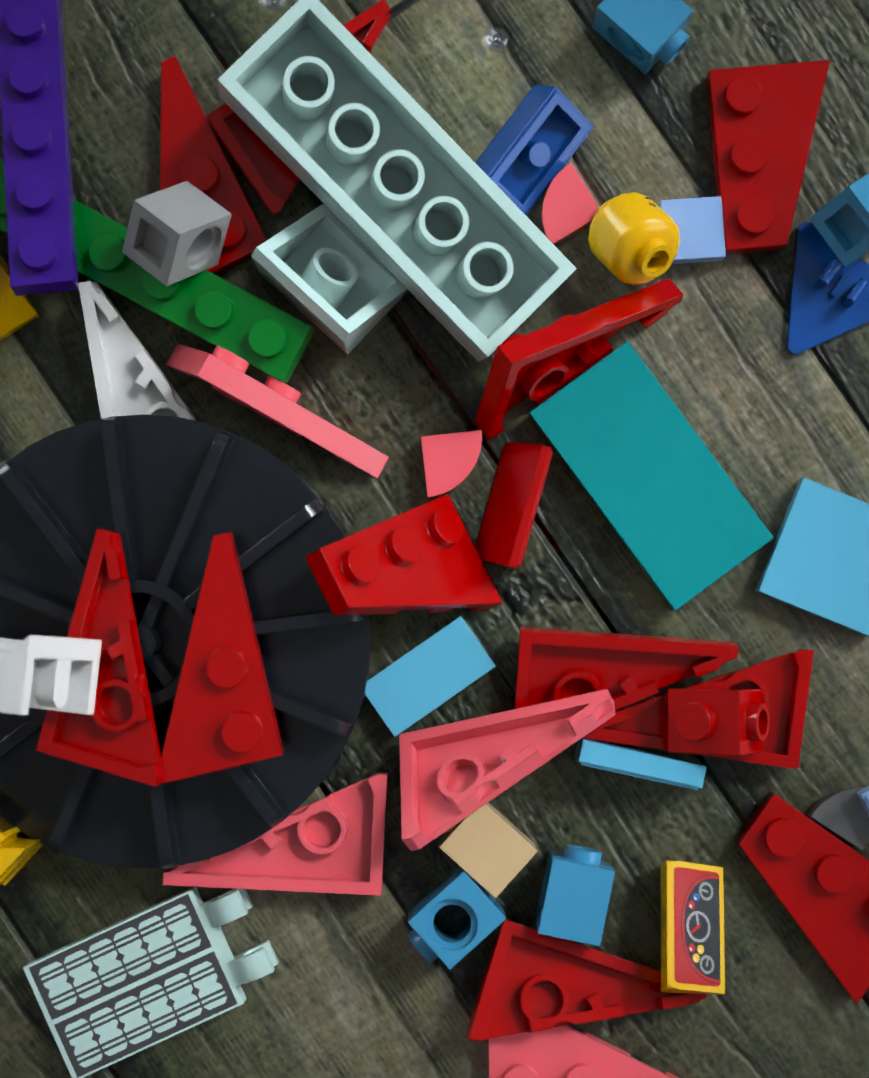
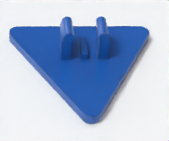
[786,222,869,355]

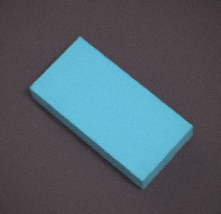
[365,616,496,737]
[574,738,707,790]

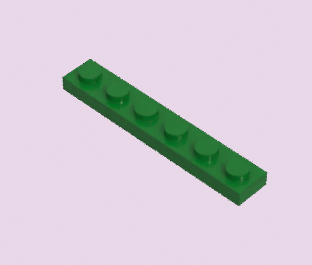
[0,160,316,384]

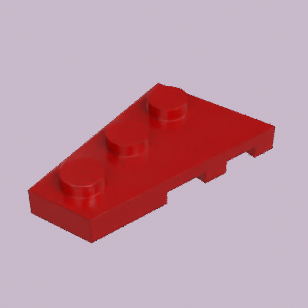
[706,60,830,254]
[305,494,503,616]
[735,792,869,1004]

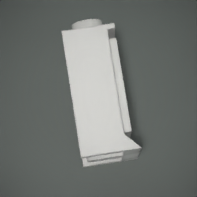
[0,635,102,715]

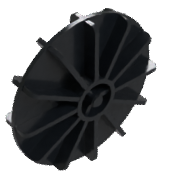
[0,414,371,869]

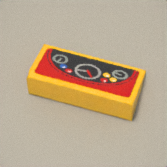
[661,860,725,995]

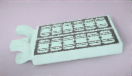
[23,887,279,1078]

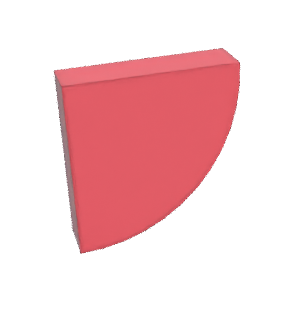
[541,162,599,246]
[421,430,482,499]

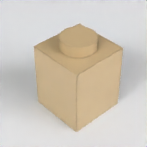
[439,802,538,898]

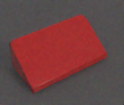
[475,442,553,570]

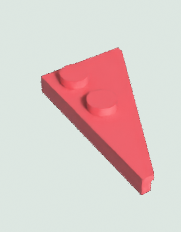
[166,343,389,479]
[399,689,616,851]
[163,772,388,896]
[488,1025,679,1078]

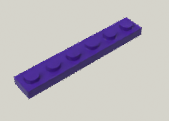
[0,0,79,296]

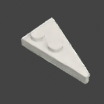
[79,281,197,421]

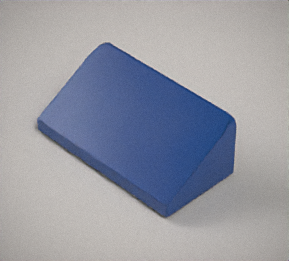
[475,84,595,216]

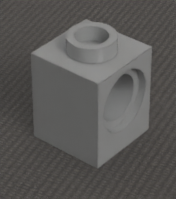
[122,181,232,286]

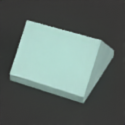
[251,204,408,355]

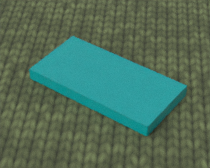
[528,341,774,611]

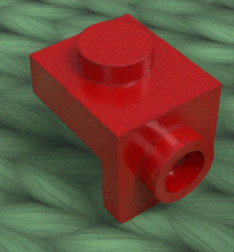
[668,688,770,755]

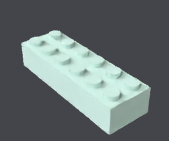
[217,0,577,362]

